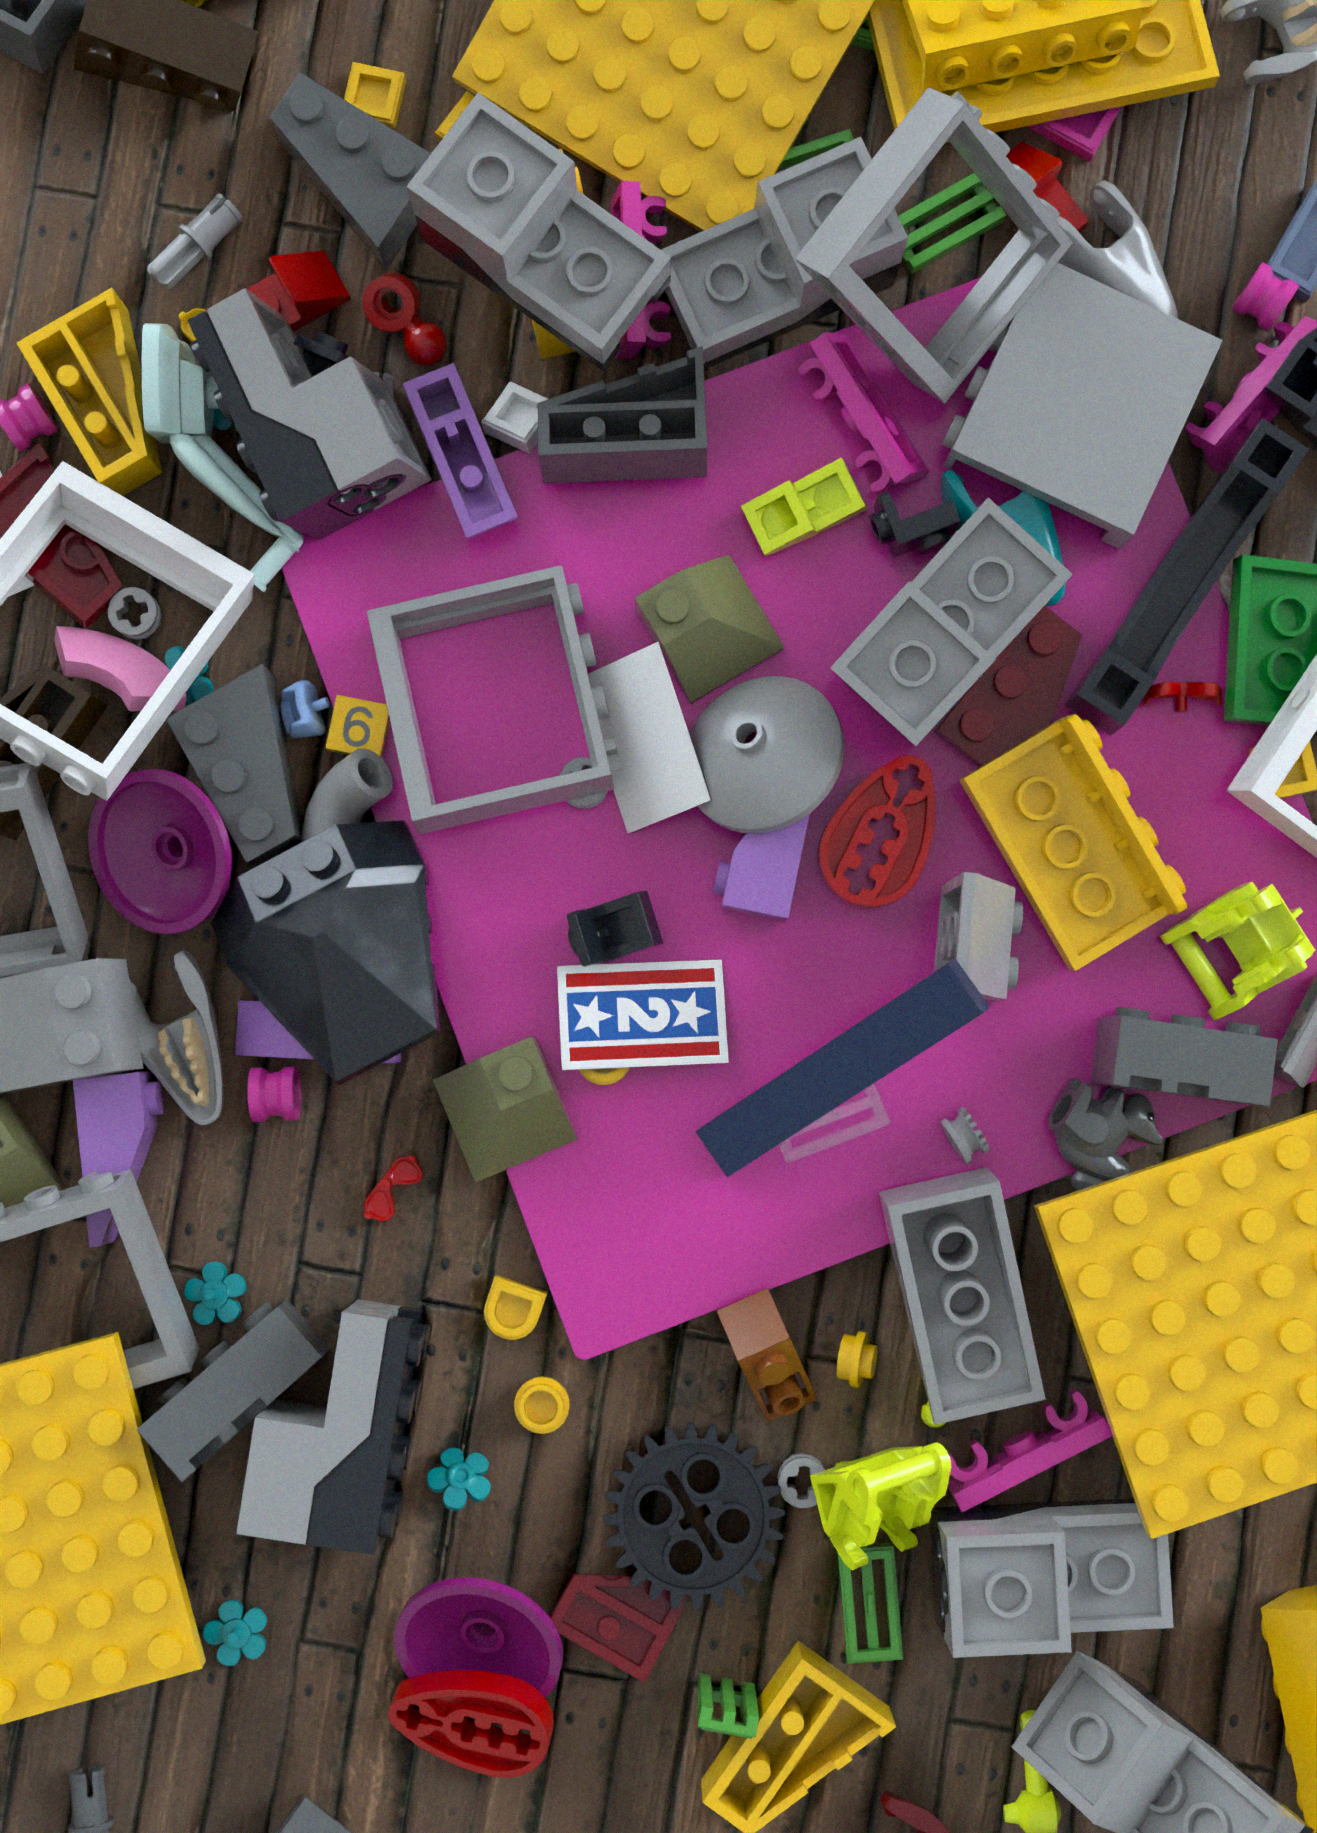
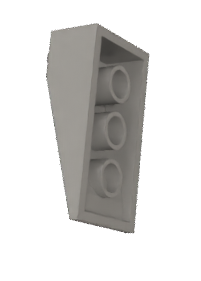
[0,958,144,1094]
[878,1167,1046,1425]

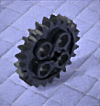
[602,1422,785,1611]

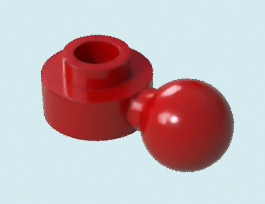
[362,273,447,365]

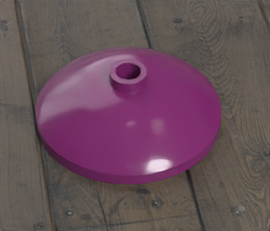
[88,769,232,934]
[394,1577,563,1698]

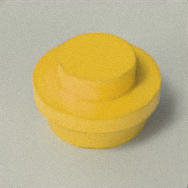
[837,1331,878,1388]
[514,1376,570,1434]

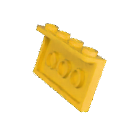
[901,0,1143,92]
[959,714,1187,971]

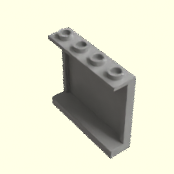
[942,262,1223,549]

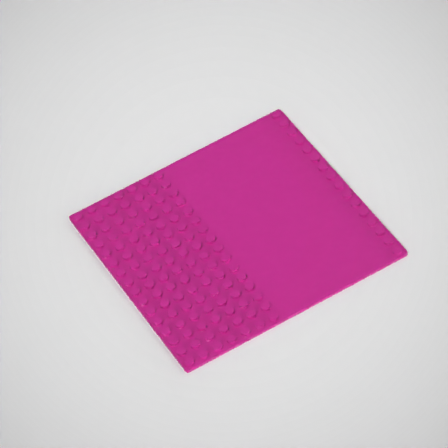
[282,278,1317,1360]

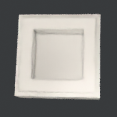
[481,382,548,454]

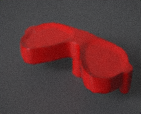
[1144,681,1222,712]
[364,1154,424,1222]

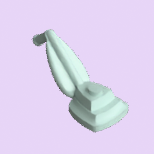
[142,323,304,592]

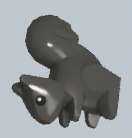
[1048,1078,1163,1191]

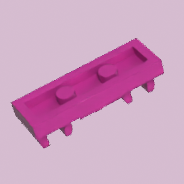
[610,181,671,360]
[1186,316,1317,474]
[798,332,929,492]
[947,1388,1112,1512]

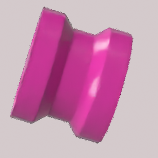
[1231,262,1299,332]
[0,383,59,452]
[248,1066,302,1122]

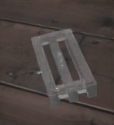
[779,1084,891,1163]

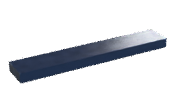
[695,958,990,1177]

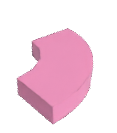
[54,626,187,711]

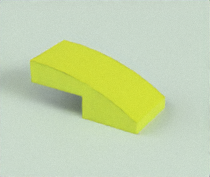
[741,457,868,556]

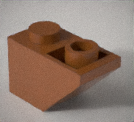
[717,1288,817,1422]

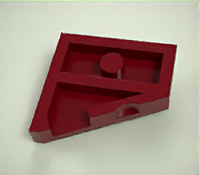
[549,1573,690,1683]

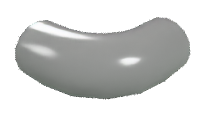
[301,749,393,843]

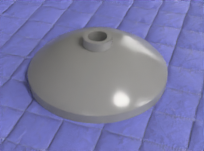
[689,676,845,834]

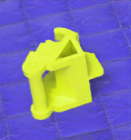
[1160,881,1315,1020]
[810,1442,951,1570]

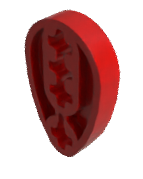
[817,755,936,908]
[388,1670,554,1778]

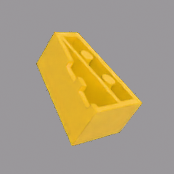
[17,287,162,496]
[701,1641,896,1833]

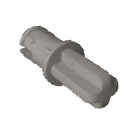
[147,193,243,289]

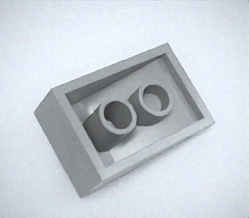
[934,872,1023,1001]

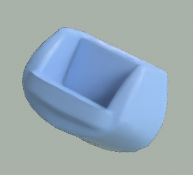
[280,680,330,738]

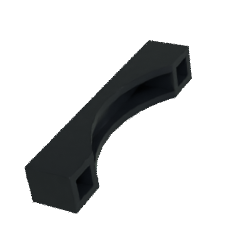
[1065,418,1309,736]

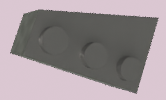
[1090,1007,1278,1106]
[136,1300,331,1482]

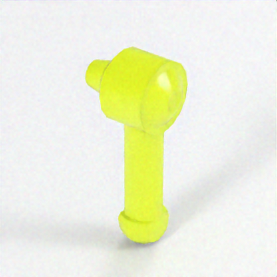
[1003,1710,1061,1833]

